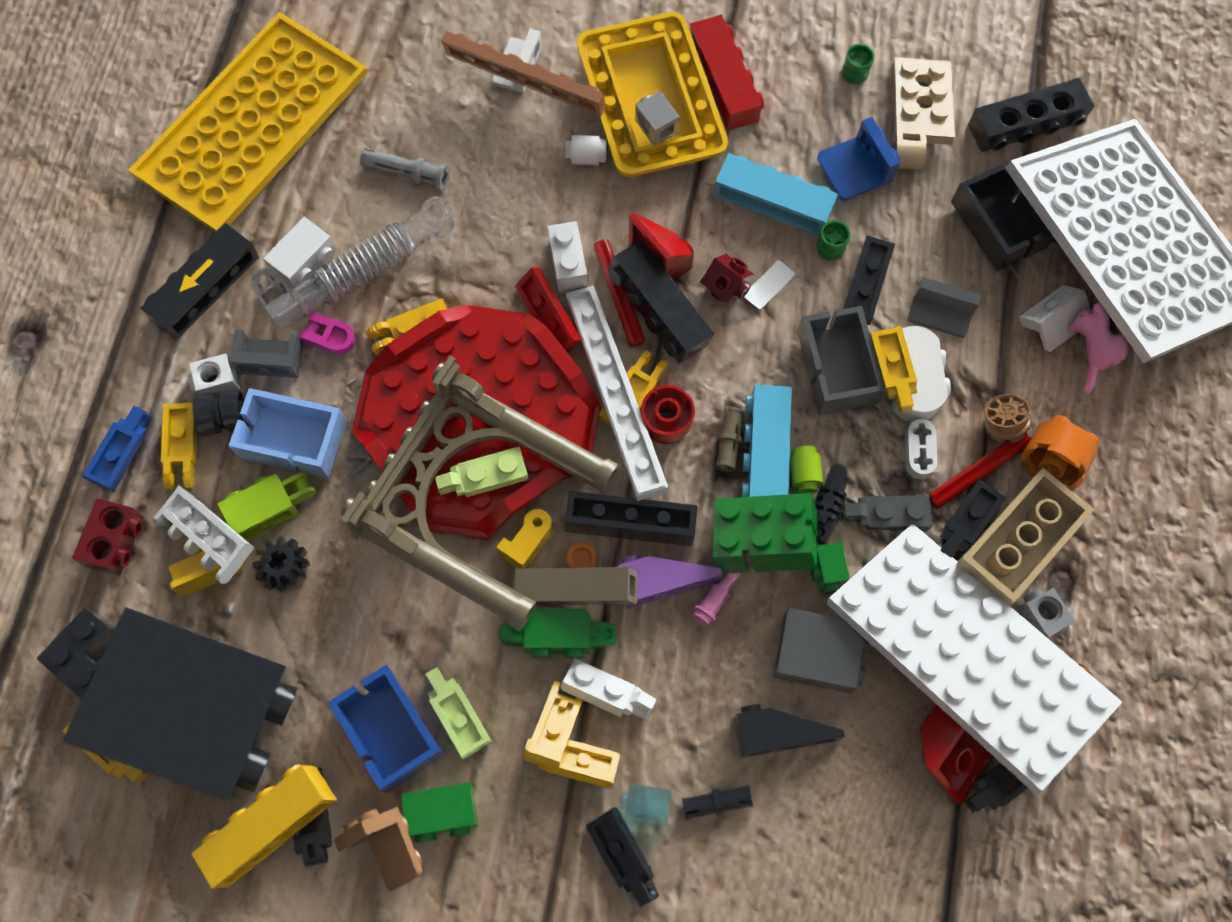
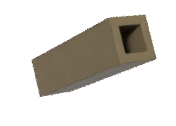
[511,567,638,605]

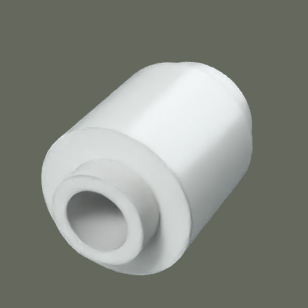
[565,135,606,165]

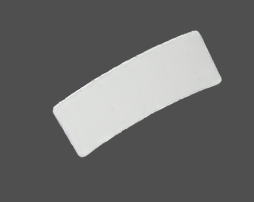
[745,260,795,309]

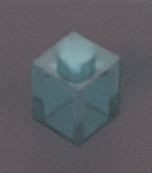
[620,784,672,827]

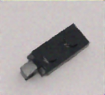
[940,479,1006,558]
[964,762,1028,813]
[586,806,659,907]

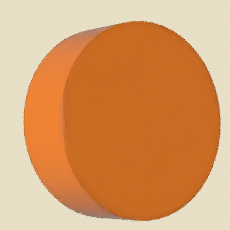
[566,542,598,568]

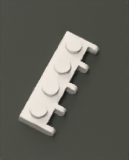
[153,486,254,584]

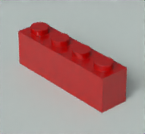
[689,14,764,131]

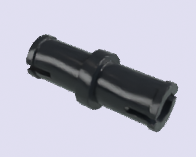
[682,785,753,820]

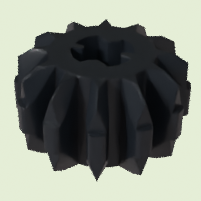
[252,536,310,592]

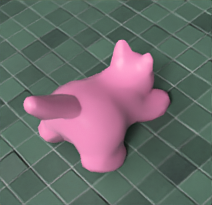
[1068,303,1129,394]

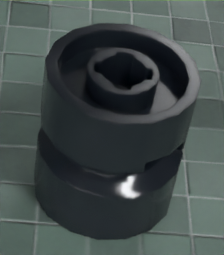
[193,390,248,436]

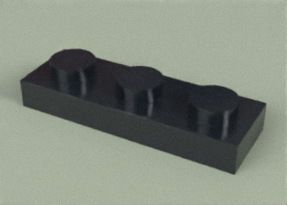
[843,235,895,325]

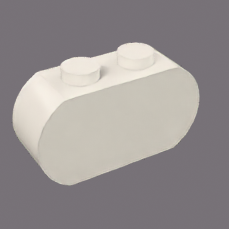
[890,326,951,422]

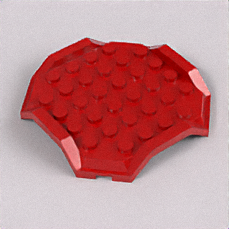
[352,305,601,541]

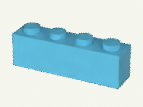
[713,153,838,236]
[741,384,792,497]

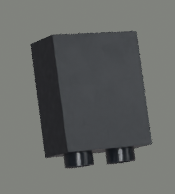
[62,607,298,801]

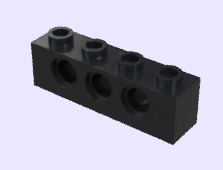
[968,78,1095,153]

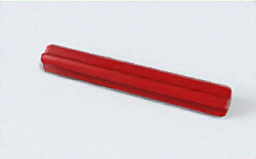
[594,239,645,347]
[928,432,1031,509]

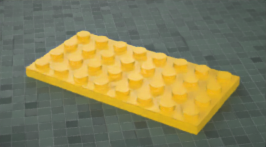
[128,12,368,232]

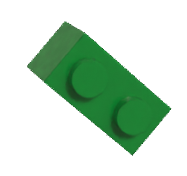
[401,782,478,843]

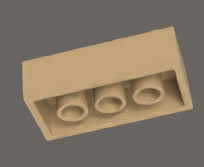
[956,468,1094,606]

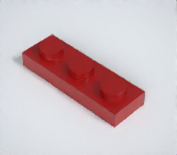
[515,267,582,353]

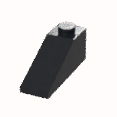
[734,704,845,758]

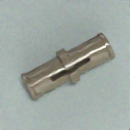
[715,407,744,472]

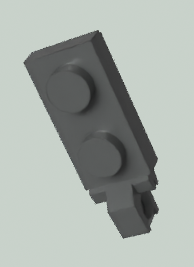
[842,496,932,530]

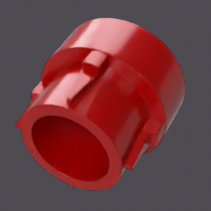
[641,385,695,445]

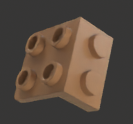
[334,807,423,891]

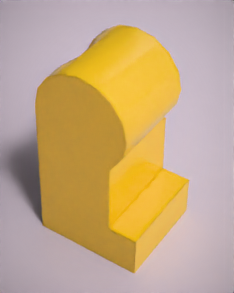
[496,509,552,569]

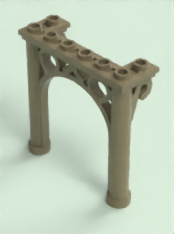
[341,356,619,632]

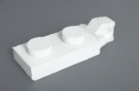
[560,658,656,720]

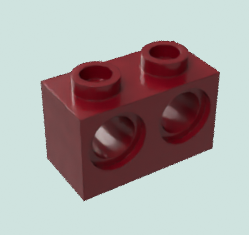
[72,498,144,576]

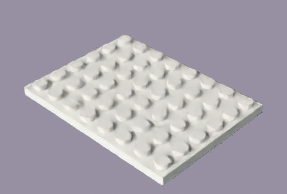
[1005,119,1232,363]

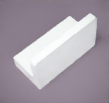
[493,28,542,94]
[1019,285,1090,352]

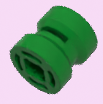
[841,43,875,84]
[816,220,850,261]

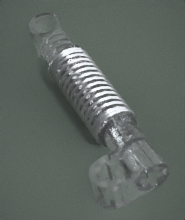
[251,197,455,332]

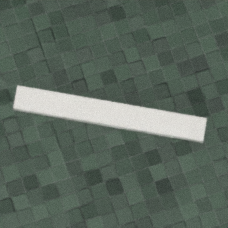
[565,285,668,501]

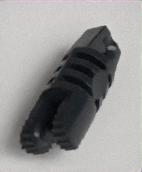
[815,463,848,545]

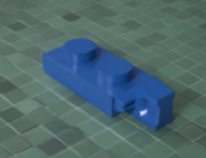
[82,406,151,493]

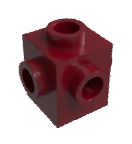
[700,254,754,303]

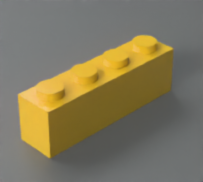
[191,764,337,889]

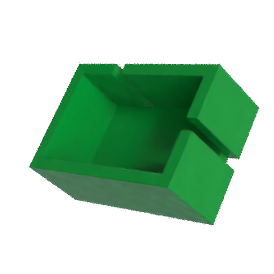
[713,493,817,574]

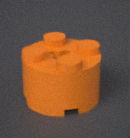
[1021,415,1099,490]

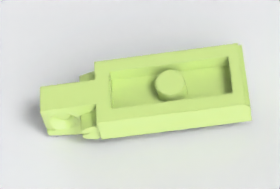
[435,446,529,497]
[426,667,492,760]

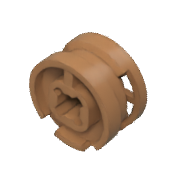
[984,394,1030,443]

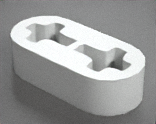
[905,419,937,479]

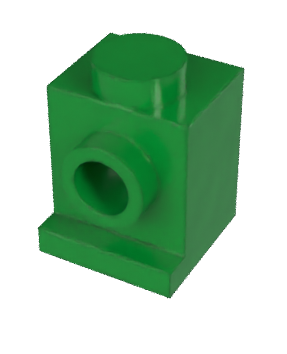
[810,542,850,595]

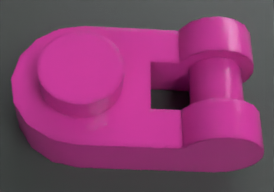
[299,312,356,355]

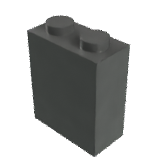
[773,608,869,694]

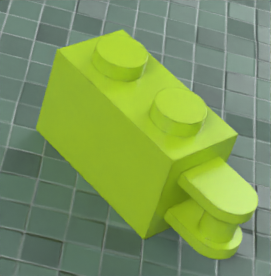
[217,472,316,542]

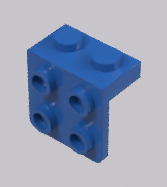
[817,117,900,201]

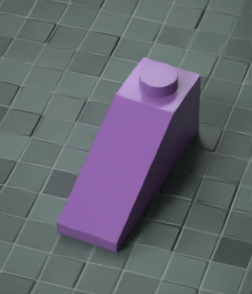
[617,555,723,609]

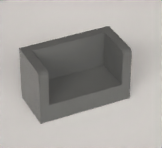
[229,329,304,378]

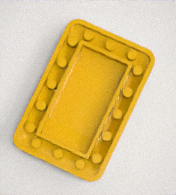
[577,12,728,177]

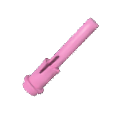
[692,552,750,627]

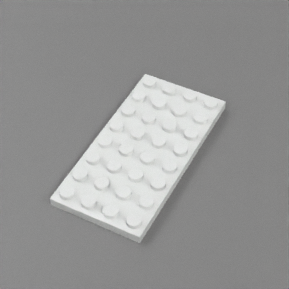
[827,524,1122,795]

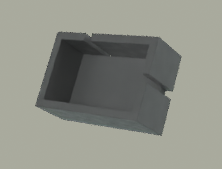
[797,306,886,415]

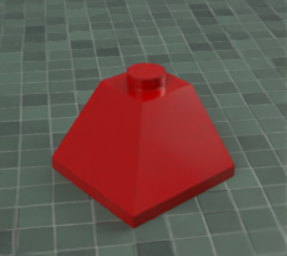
[628,213,694,280]
[920,705,994,805]

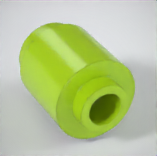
[789,446,824,494]

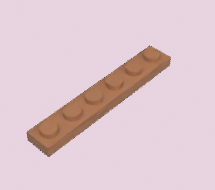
[441,31,606,117]

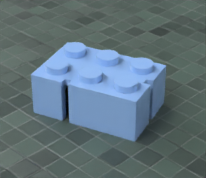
[229,388,347,479]

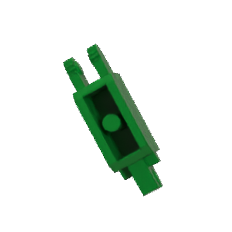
[498,608,616,659]

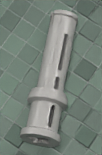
[360,147,449,191]

